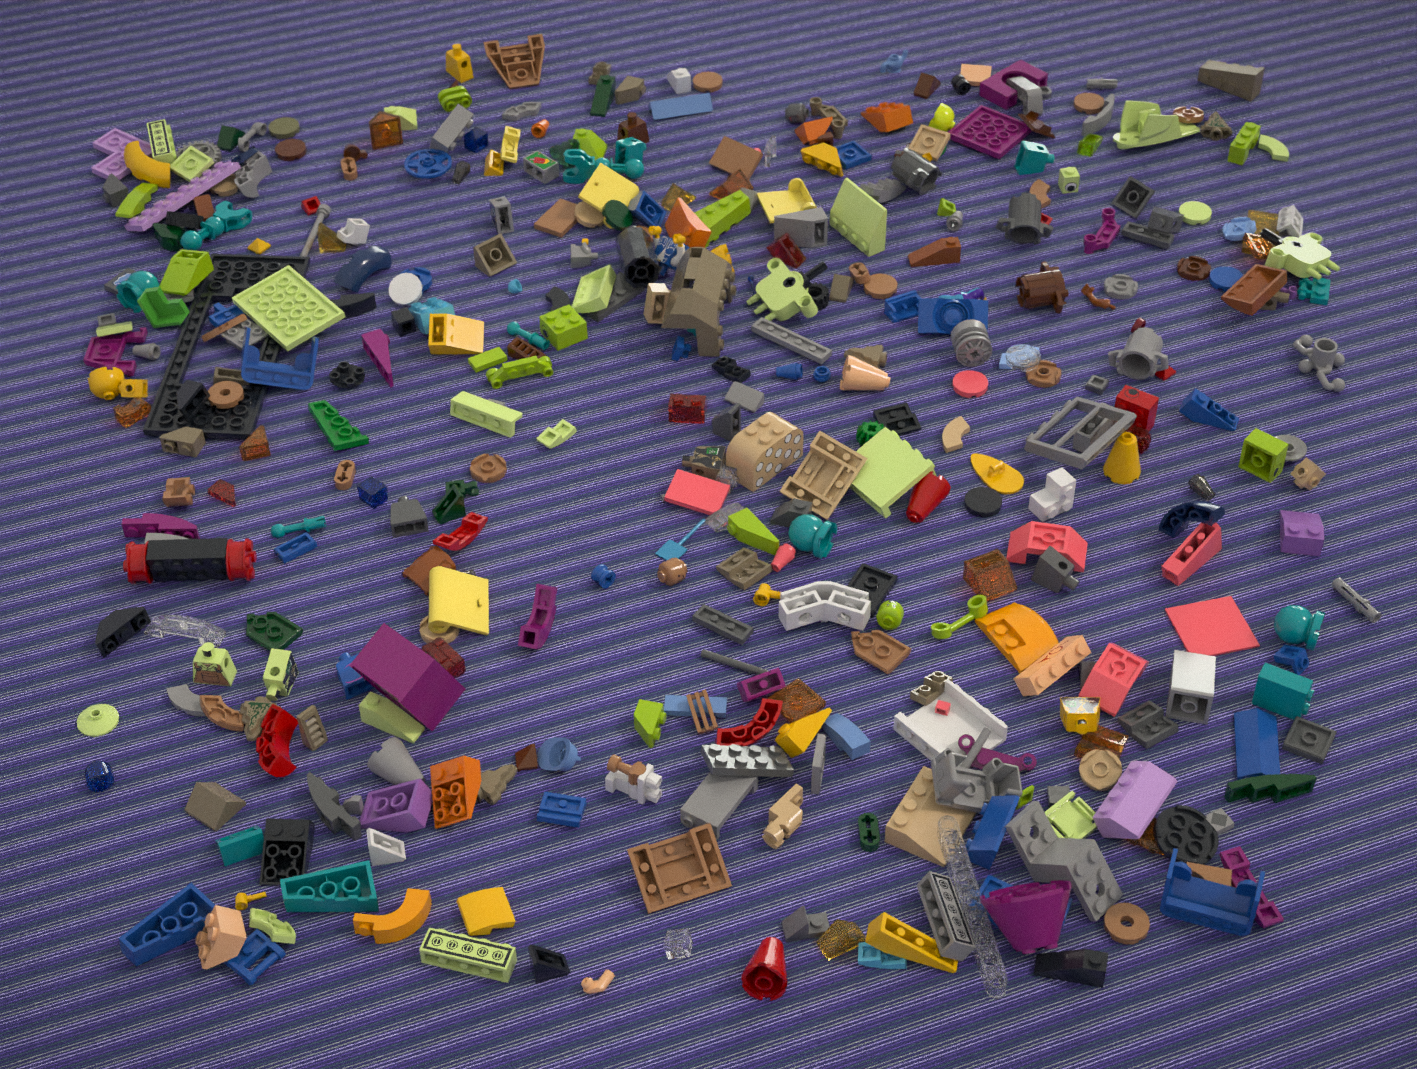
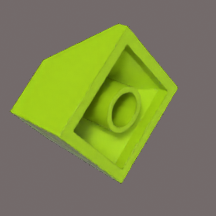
[571,128,608,160]

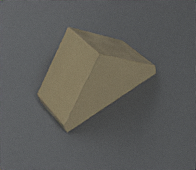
[829,274,854,303]

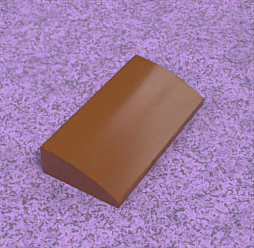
[1221,264,1287,316]

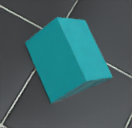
[215,825,264,866]

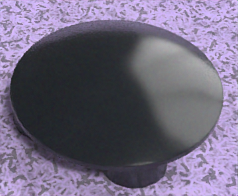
[329,361,365,388]

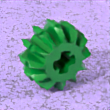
[856,421,884,446]

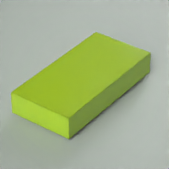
[468,347,507,372]

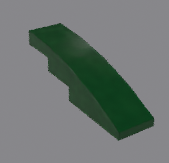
[1224,774,1316,803]

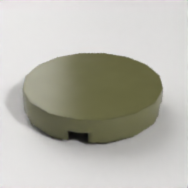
[268,117,300,139]

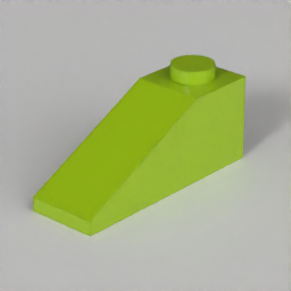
[727,508,779,555]

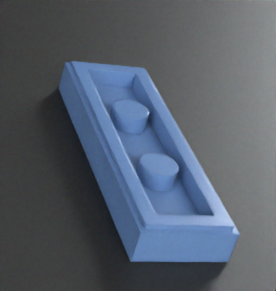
[664,695,727,718]

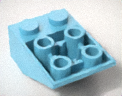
[408,297,455,334]

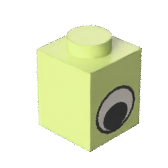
[1058,167,1080,194]

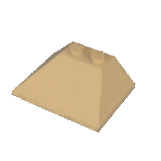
[779,431,868,520]

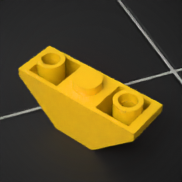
[800,143,843,177]

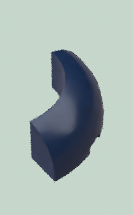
[333,245,392,292]
[1159,500,1225,538]

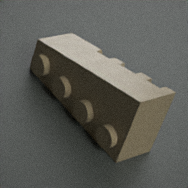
[1197,60,1265,102]

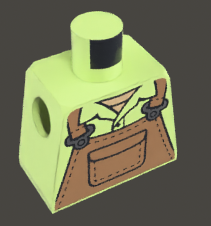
[193,642,237,686]

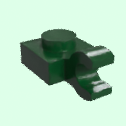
[445,480,479,498]

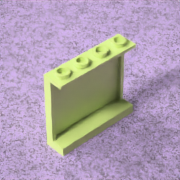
[849,427,937,519]

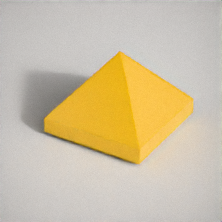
[247,238,271,255]

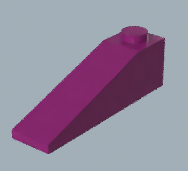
[361,329,394,388]

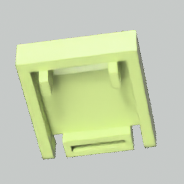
[1045,791,1097,839]

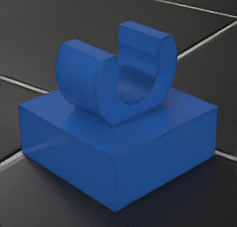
[672,336,691,361]

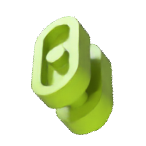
[438,86,472,112]

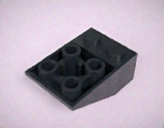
[259,818,315,885]

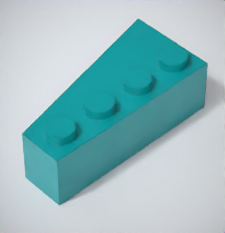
[280,860,379,912]

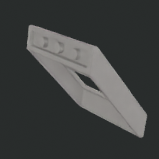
[1024,397,1137,469]

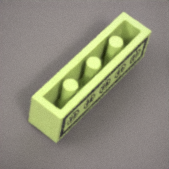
[147,119,177,165]
[419,927,517,983]

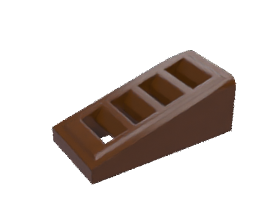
[507,337,547,360]

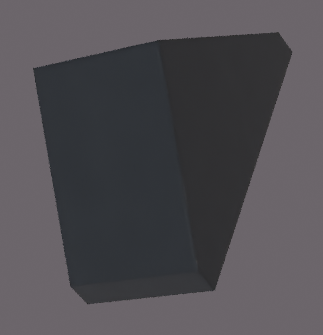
[528,944,570,984]

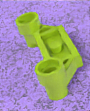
[486,356,553,389]

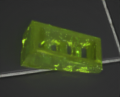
[1077,133,1103,157]

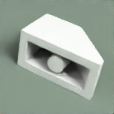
[667,68,691,94]

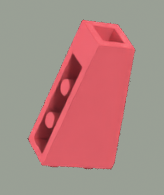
[1162,522,1222,586]

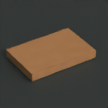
[709,136,764,182]
[534,198,578,238]

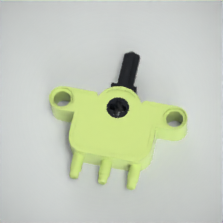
[1260,228,1340,280]
[746,258,828,321]

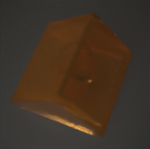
[368,111,403,150]
[709,169,754,199]

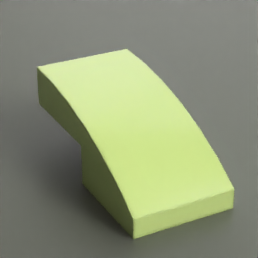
[536,419,577,449]

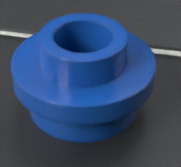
[813,366,831,382]

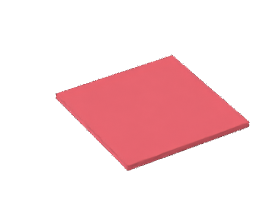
[1165,596,1260,656]

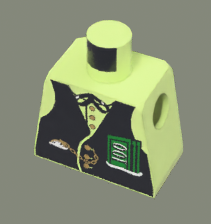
[263,648,299,701]

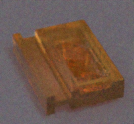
[1243,233,1273,260]

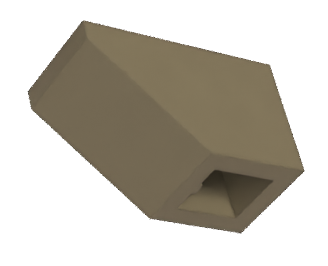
[160,427,206,457]

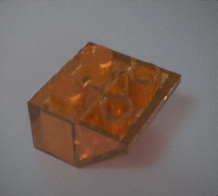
[963,549,1017,601]

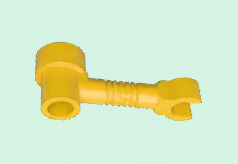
[753,583,781,606]

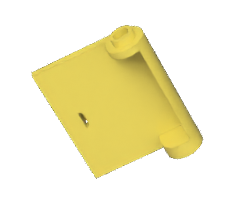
[578,163,639,229]
[757,178,817,223]
[428,566,489,635]

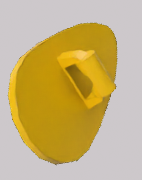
[970,453,1024,494]

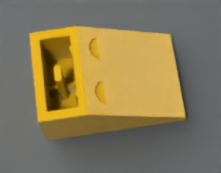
[428,314,484,354]

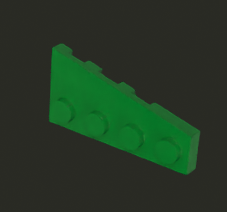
[308,400,369,451]

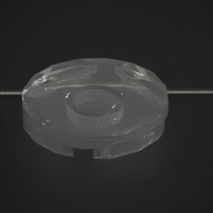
[1005,344,1041,372]

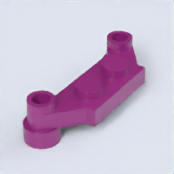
[1083,208,1120,254]
[958,734,1037,772]

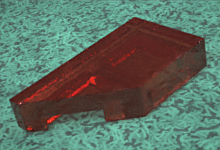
[207,479,236,507]

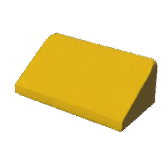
[484,149,504,176]

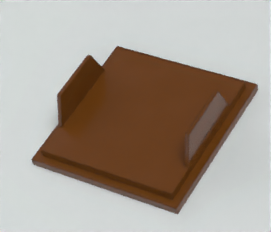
[1018,111,1056,139]

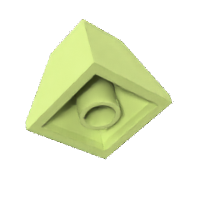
[384,106,417,132]

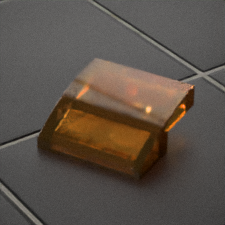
[1074,725,1129,759]

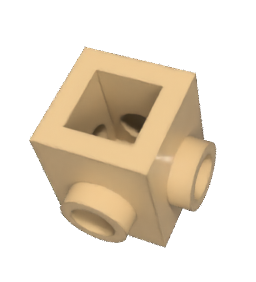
[1290,458,1326,490]

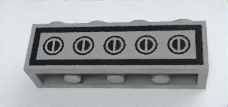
[917,871,976,961]

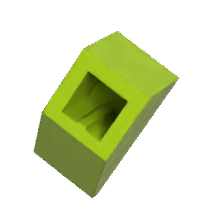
[634,699,667,748]

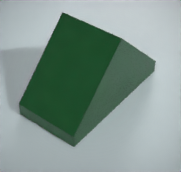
[217,125,246,152]
[432,484,466,524]

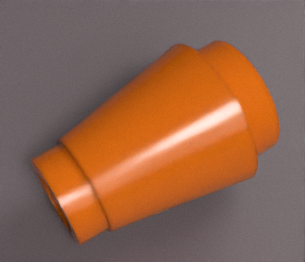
[531,119,549,138]

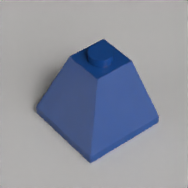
[628,190,666,227]

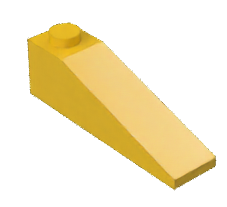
[865,912,958,973]

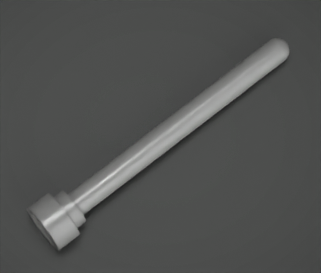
[300,204,331,257]

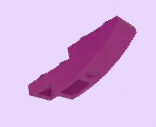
[121,513,200,539]

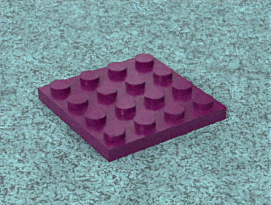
[948,105,1032,159]

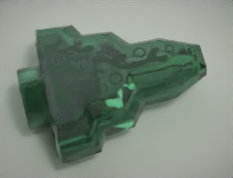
[549,139,579,169]

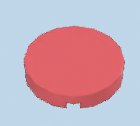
[952,370,988,398]

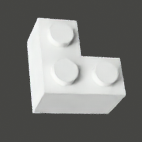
[1028,467,1076,522]

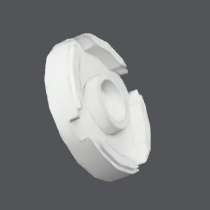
[389,273,423,306]

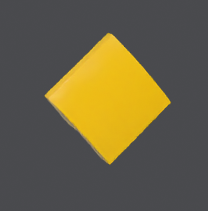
[456,887,516,936]

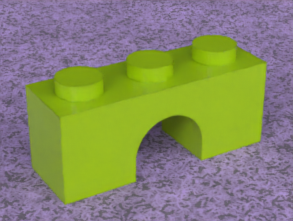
[1227,122,1261,165]

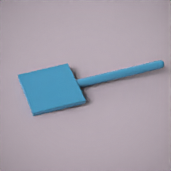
[655,519,705,560]

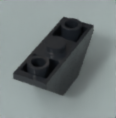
[95,607,151,658]

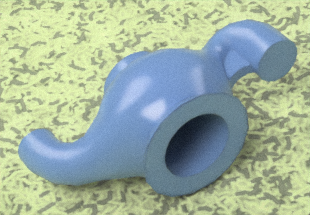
[880,49,908,73]

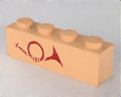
[1014,635,1091,696]

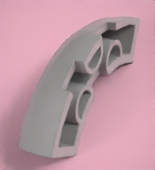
[234,152,272,198]

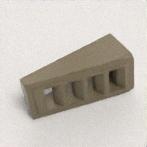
[213,367,249,386]
[297,705,328,751]

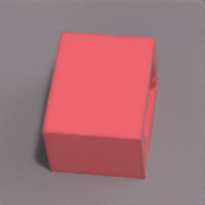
[935,700,951,716]

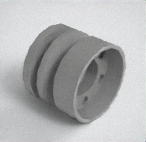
[951,319,993,367]

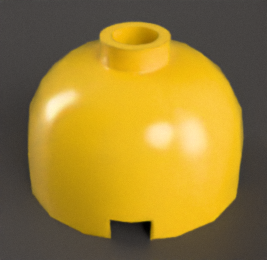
[88,367,125,400]

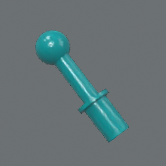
[507,322,550,350]
[271,515,326,538]

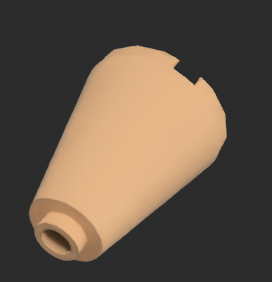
[840,355,890,390]

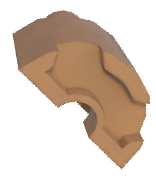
[162,477,195,507]

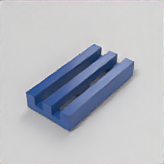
[274,532,317,564]

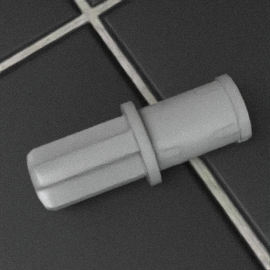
[1086,77,1118,90]

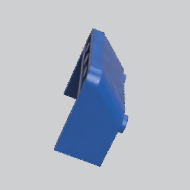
[241,327,319,390]
[1160,848,1265,936]

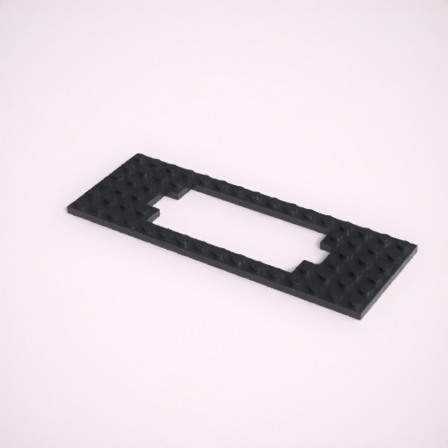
[143,254,310,440]

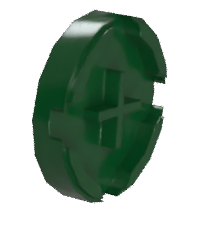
[602,200,632,231]

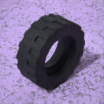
[166,211,204,229]

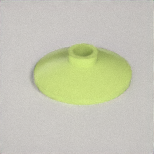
[77,704,119,737]

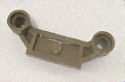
[810,97,848,139]

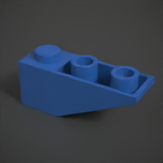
[1179,388,1239,431]

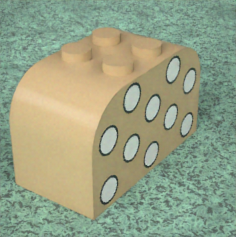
[726,412,803,492]

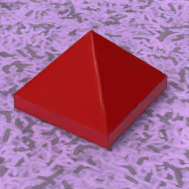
[1155,364,1176,381]

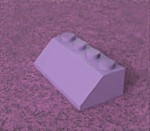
[1092,761,1177,839]

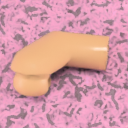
[581,970,615,994]

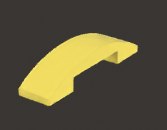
[500,126,521,163]

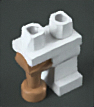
[605,754,662,805]

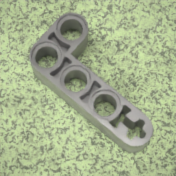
[1006,76,1043,116]

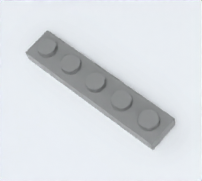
[751,317,832,365]

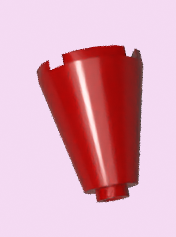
[906,471,951,523]
[741,937,788,1001]

